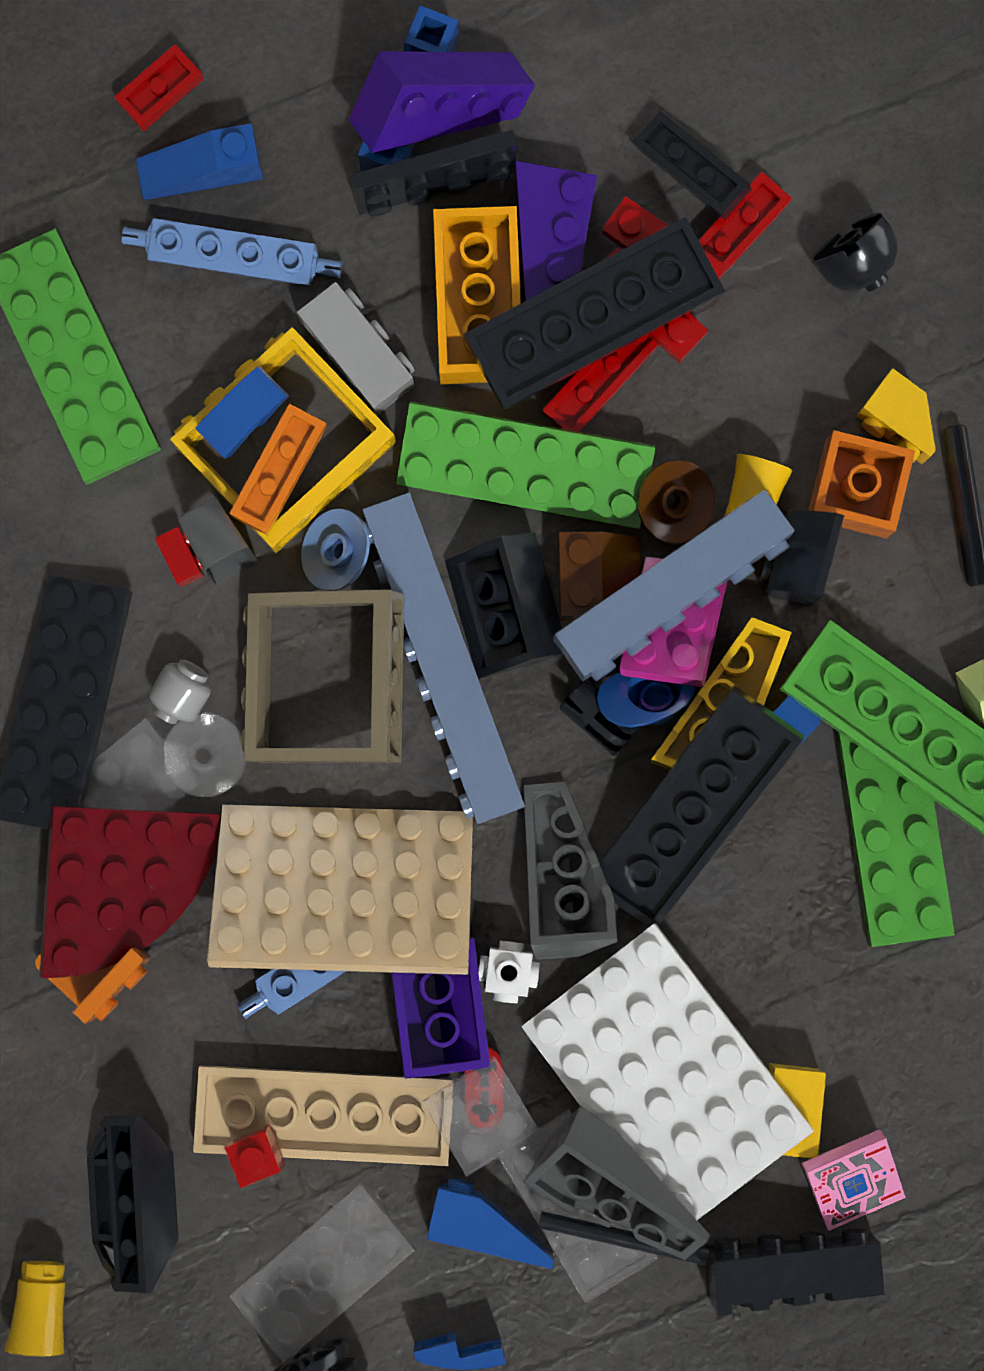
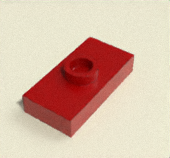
[114,44,204,132]

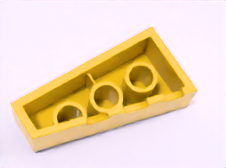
[651,617,792,770]

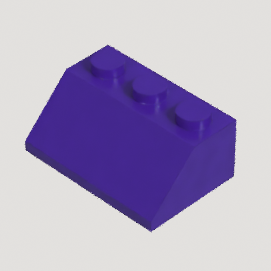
[391,938,490,1079]

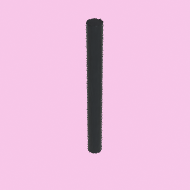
[538,1211,709,1266]

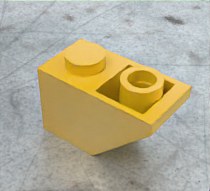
[856,368,935,464]

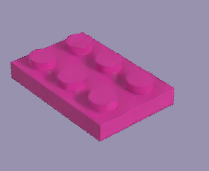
[619,557,727,688]

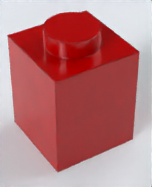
[224,1124,286,1189]

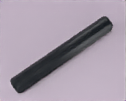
[943,424,984,587]

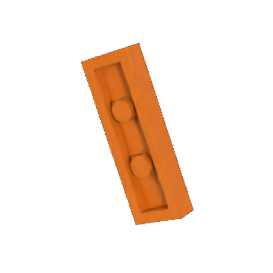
[229,404,327,536]

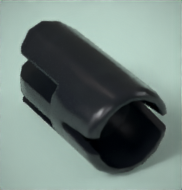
[559,679,640,756]

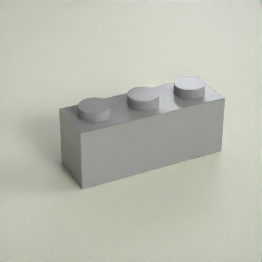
[297,282,415,416]

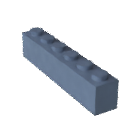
[553,489,795,682]

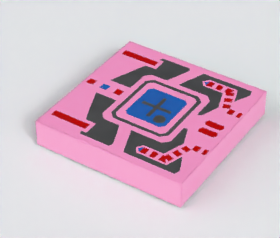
[802,1129,905,1231]

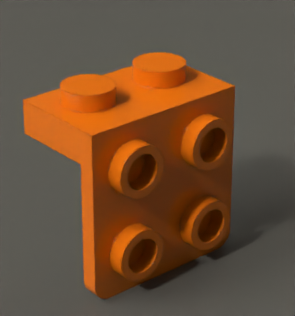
[35,947,152,1024]

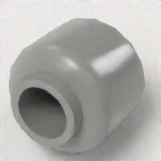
[149,660,212,724]

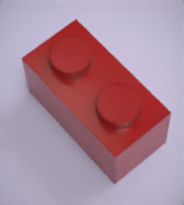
[155,527,204,587]

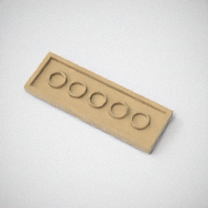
[193,1065,453,1166]

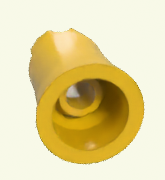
[724,454,793,517]
[4,1260,66,1356]

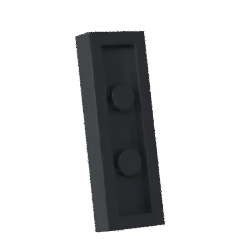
[633,111,752,220]

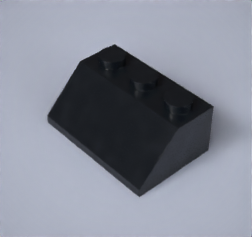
[445,532,563,679]

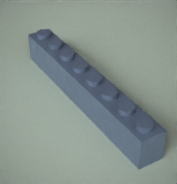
[362,492,525,824]

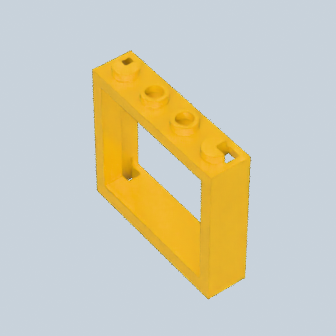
[170,327,396,553]

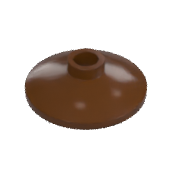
[637,460,715,543]

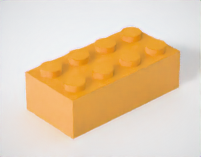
[433,206,521,384]

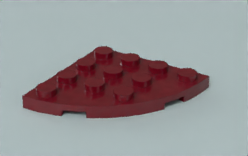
[39,806,222,979]

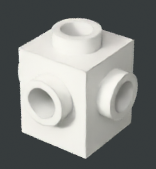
[479,941,540,1003]

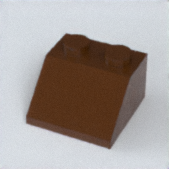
[557,532,641,621]

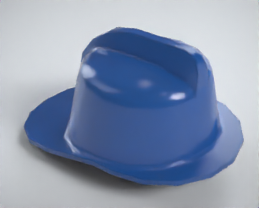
[597,672,695,727]

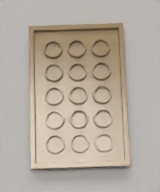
[207,805,473,974]

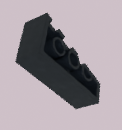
[705,1229,885,1316]

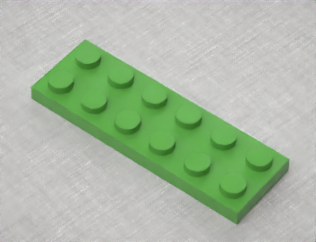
[0,229,161,485]
[396,401,656,529]
[779,620,984,836]
[836,730,955,947]

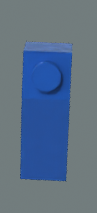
[136,123,264,200]
[427,1178,554,1269]

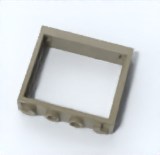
[240,590,404,763]

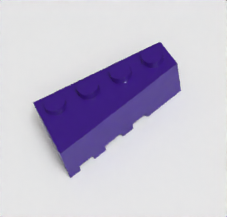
[349,51,535,153]
[515,161,597,302]

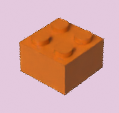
[808,430,915,539]

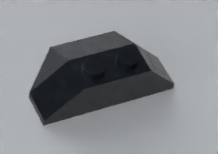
[87,1116,179,1293]

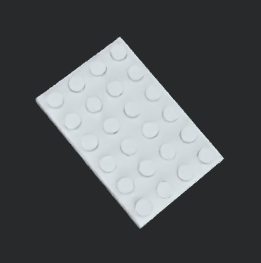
[521,923,814,1220]

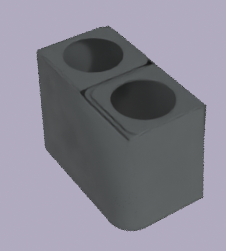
[178,497,257,585]

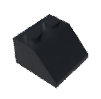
[758,509,844,607]

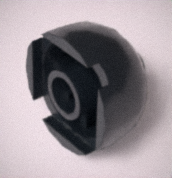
[813,212,898,292]

